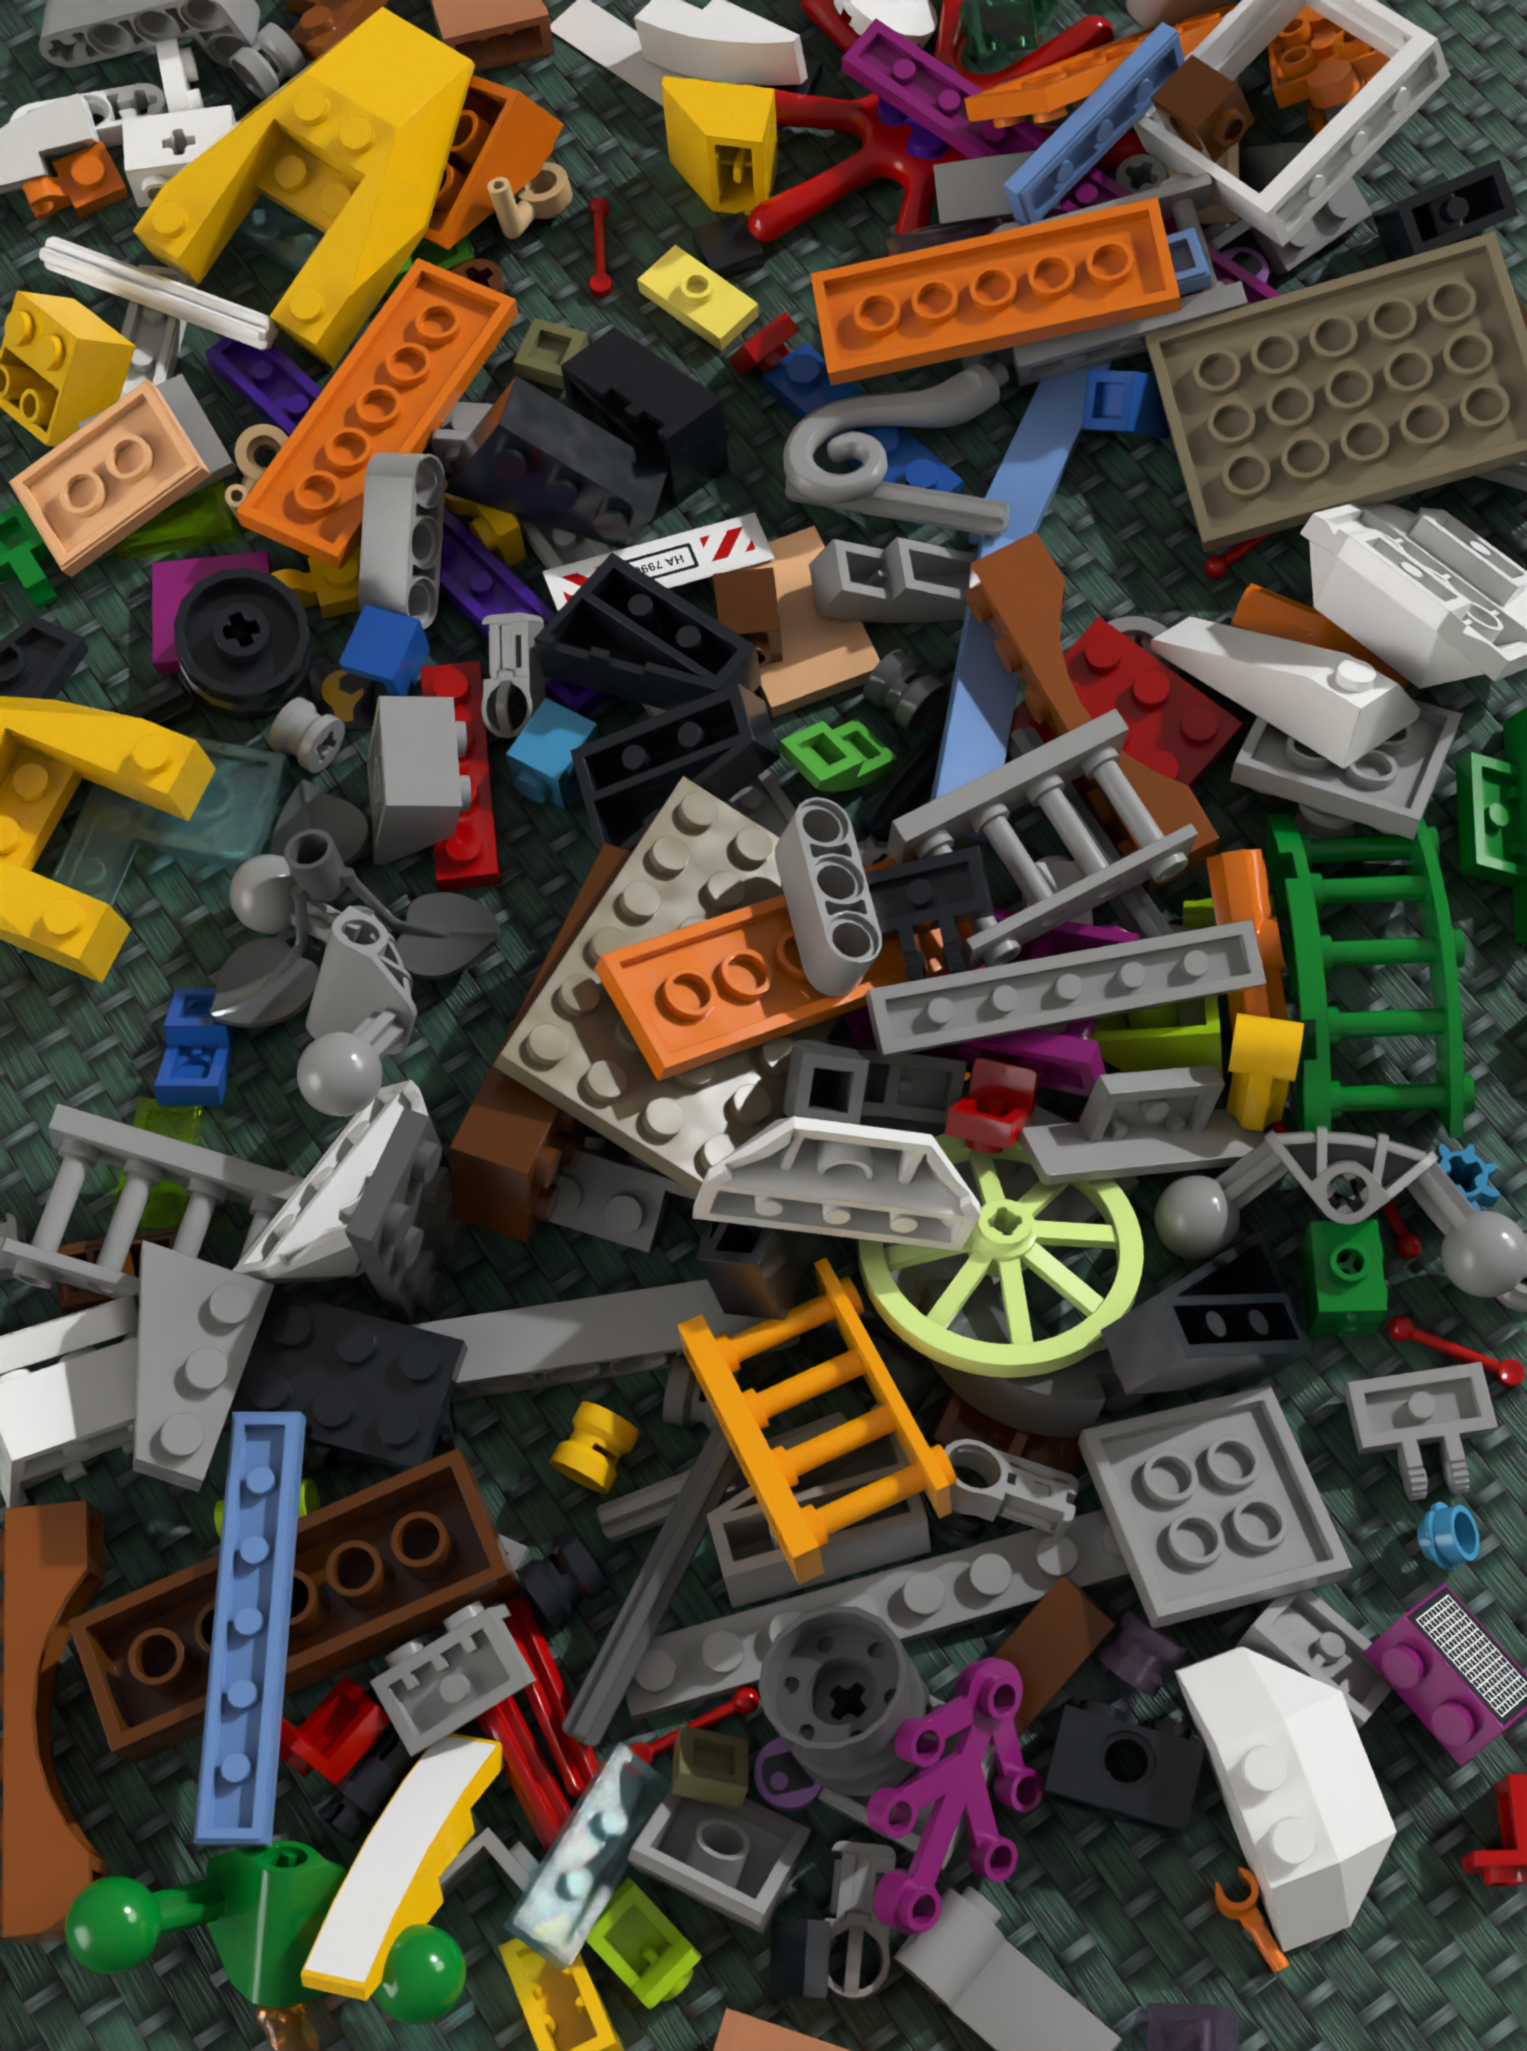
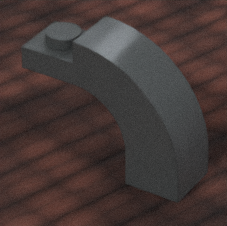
[782,1039,967,1125]
[917,1274,1147,1437]

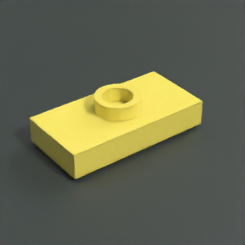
[637,245,759,351]

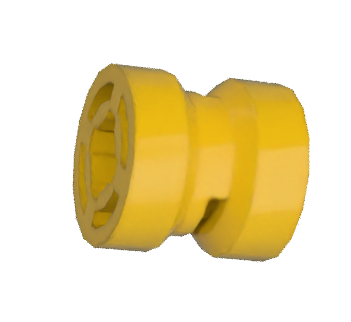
[549,1401,640,1494]

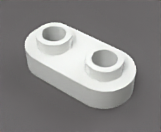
[156,38,204,113]

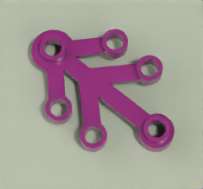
[867,1657,1044,1935]

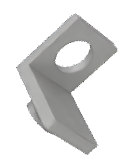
[439,1828,558,1919]

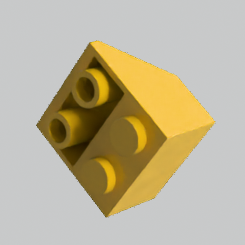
[661,76,779,216]
[0,291,135,447]

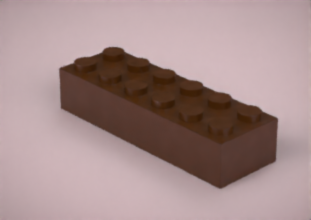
[449,843,633,1243]
[68,1448,522,1764]

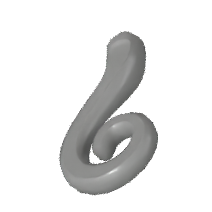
[783,362,1009,503]

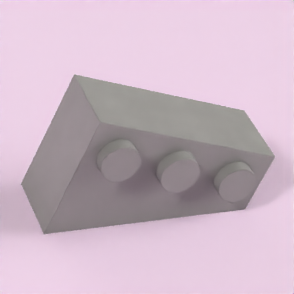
[133,1240,274,1492]

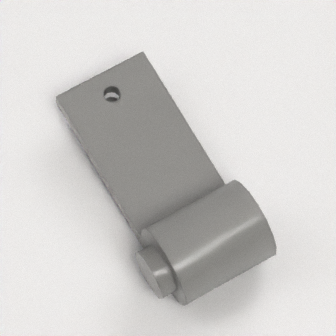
[893,1886,1122,2051]

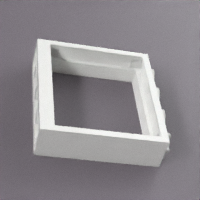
[1133,0,1451,247]

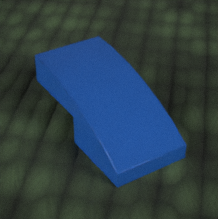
[154,987,237,1106]

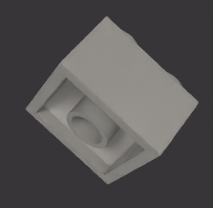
[367,696,471,865]

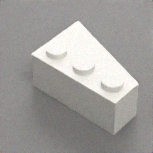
[0,1330,138,1508]

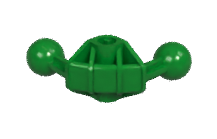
[65,1840,466,2025]

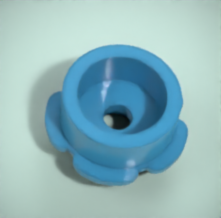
[1417,1502,1480,1571]

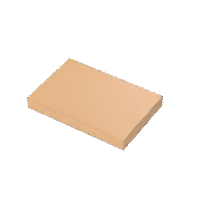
[9,379,211,577]
[707,525,880,718]

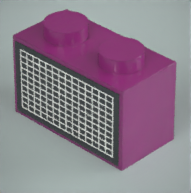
[1363,1583,1527,1767]

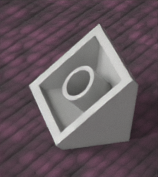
[628,1787,811,1935]

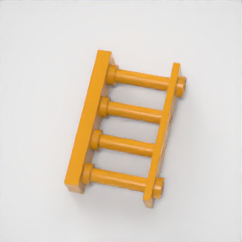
[677,1257,957,1585]

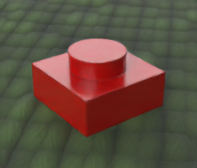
[727,311,799,377]

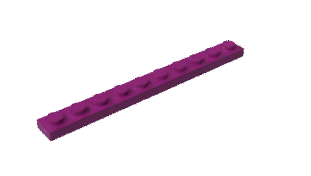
[841,18,1282,305]

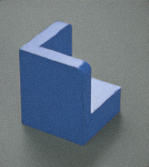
[1082,370,1171,438]
[339,605,430,696]

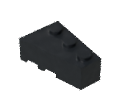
[445,376,668,549]

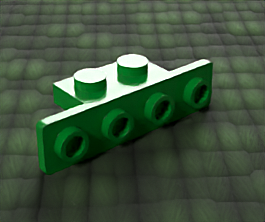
[1455,707,1527,945]

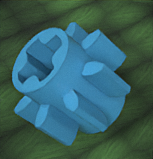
[1416,1144,1500,1211]

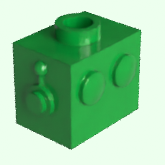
[1299,1219,1388,1337]

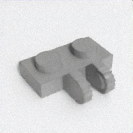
[1343,1362,1498,1501]

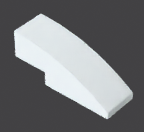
[634,0,808,86]
[0,93,100,195]

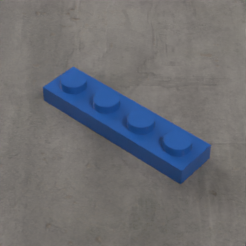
[763,342,963,528]

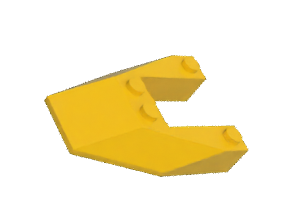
[133,7,475,369]
[0,696,216,983]

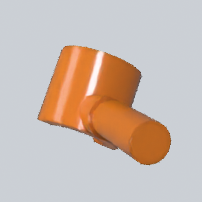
[1215,1867,1289,1974]

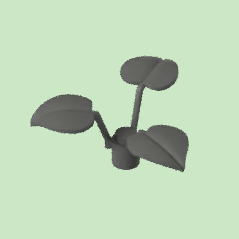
[209,779,502,1028]

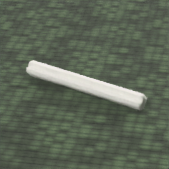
[39,236,279,350]

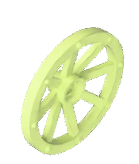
[858,1134,1144,1378]

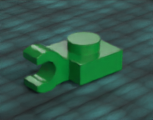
[0,503,59,610]

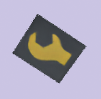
[308,663,374,730]

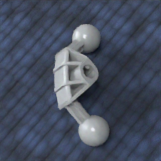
[229,854,417,1117]
[1154,1126,1527,1297]

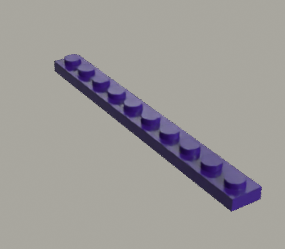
[205,337,612,717]

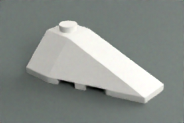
[1150,617,1420,769]

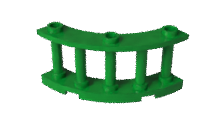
[1265,813,1475,1138]

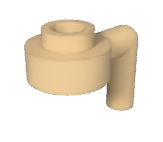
[487,162,573,239]
[225,424,288,518]

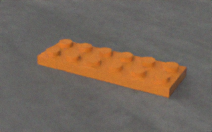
[964,3,1239,128]
[810,197,1181,386]
[236,258,518,570]
[594,858,974,1081]

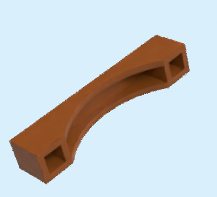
[965,532,1220,893]
[0,1500,107,1944]

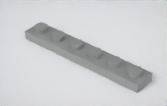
[865,920,1267,1058]

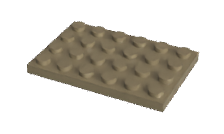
[1145,231,1527,552]
[493,776,840,1195]

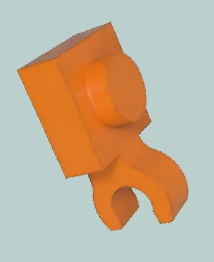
[21,141,129,220]

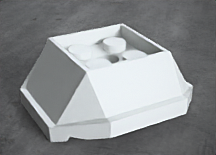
[1300,503,1527,689]

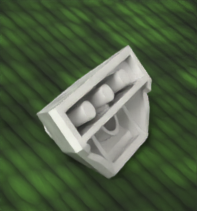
[233,1080,429,1284]
[693,1116,981,1251]
[1174,1646,1397,1952]

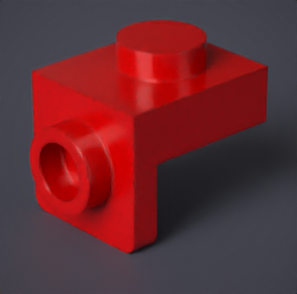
[944,1055,1040,1153]
[279,1674,391,1785]
[1461,1774,1527,1887]

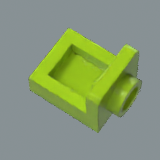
[577,1877,702,2010]

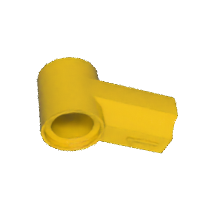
[1226,1013,1304,1131]

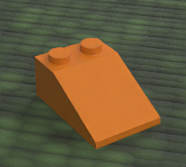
[422,75,564,250]

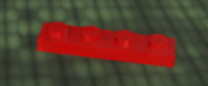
[421,660,501,891]

